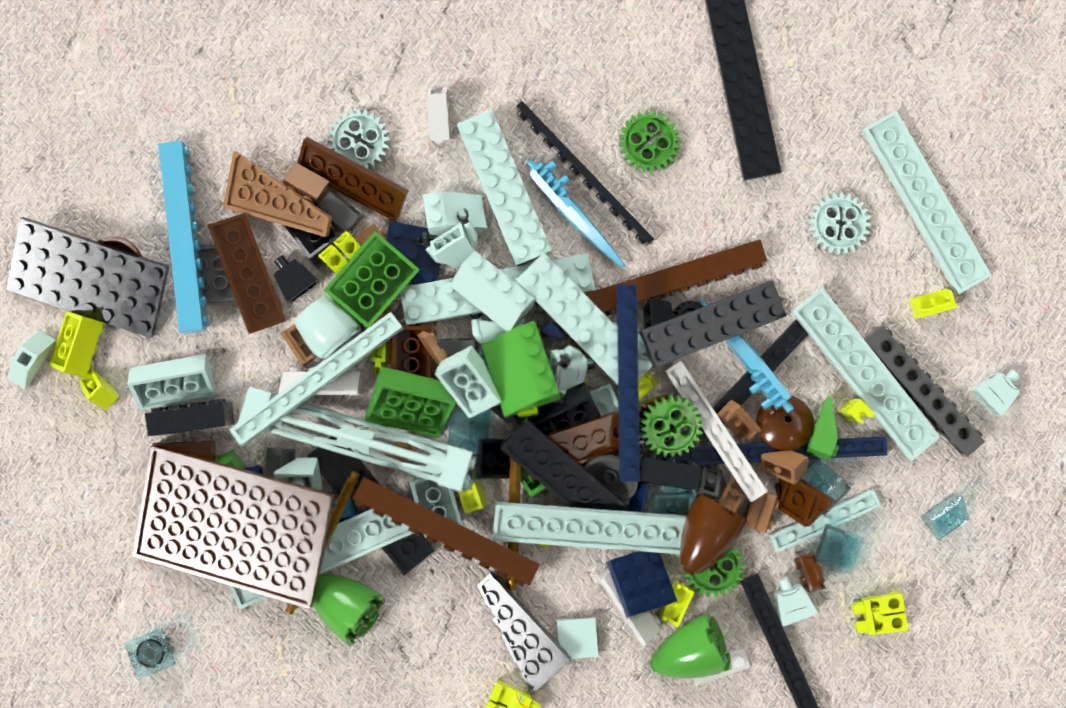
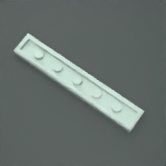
[768,488,882,553]

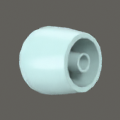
[294,294,362,360]

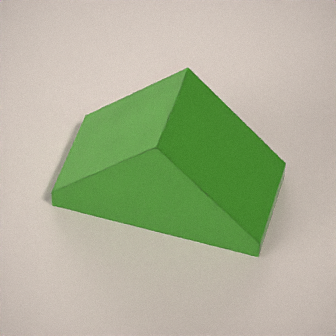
[521,467,546,497]

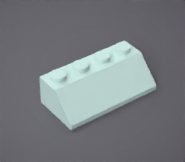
[450,251,534,332]
[127,354,216,411]

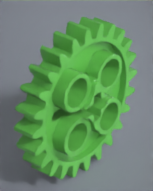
[618,110,680,173]
[639,394,704,458]
[682,548,745,598]

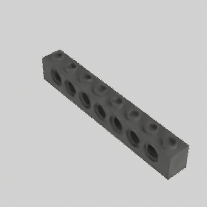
[863,325,985,457]

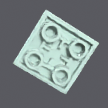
[557,617,598,659]

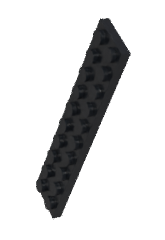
[705,0,781,181]

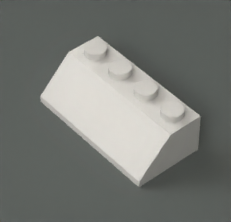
[279,368,363,395]
[598,568,661,646]

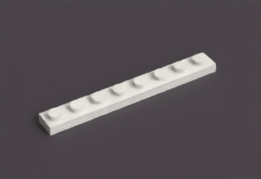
[665,361,767,502]

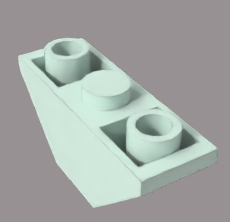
[9,330,57,389]

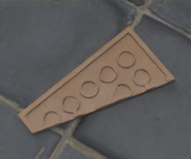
[223,151,332,237]

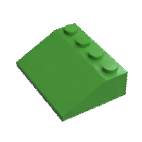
[324,231,420,328]
[481,321,561,418]
[364,367,457,438]

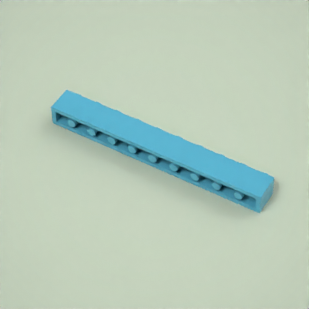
[158,141,209,335]

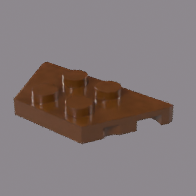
[775,478,835,527]

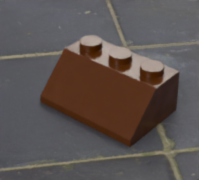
[390,326,431,378]

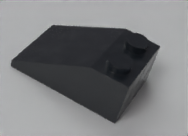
[284,225,342,270]
[475,438,510,479]

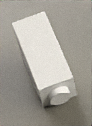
[426,87,450,143]

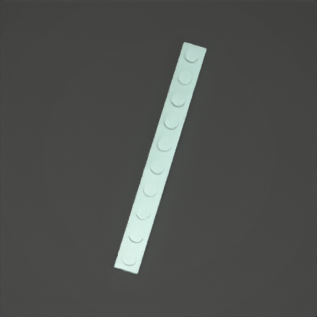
[230,312,403,447]

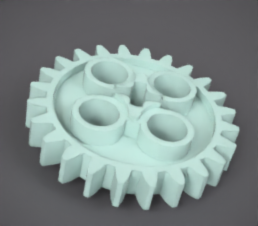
[328,109,391,169]
[807,192,871,255]

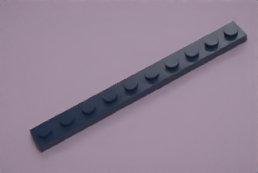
[616,284,640,482]

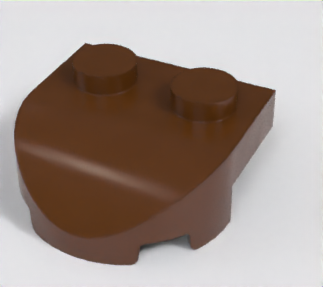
[793,551,825,593]

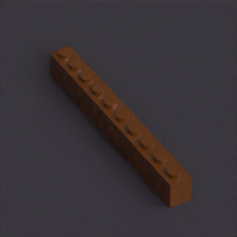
[585,239,767,316]
[353,477,540,587]

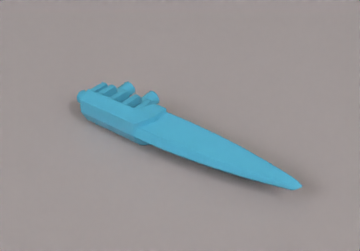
[526,159,626,268]
[698,300,794,413]

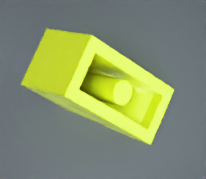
[78,368,119,411]

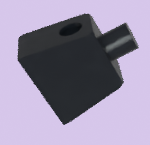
[273,255,320,303]

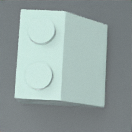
[274,458,323,491]

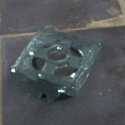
[124,628,176,679]

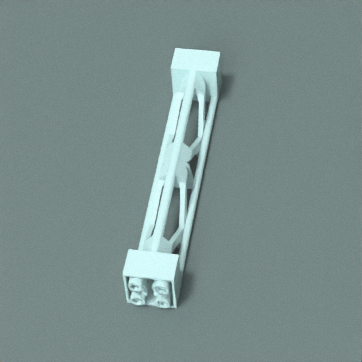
[238,387,477,491]

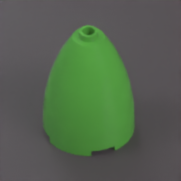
[313,574,385,646]
[650,613,732,678]

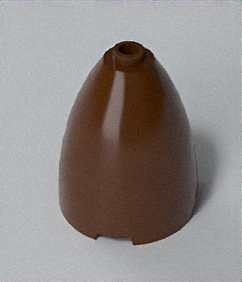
[680,493,749,576]

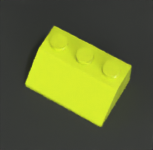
[49,311,103,378]

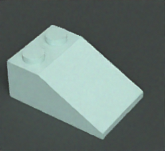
[423,192,487,239]
[435,346,501,418]

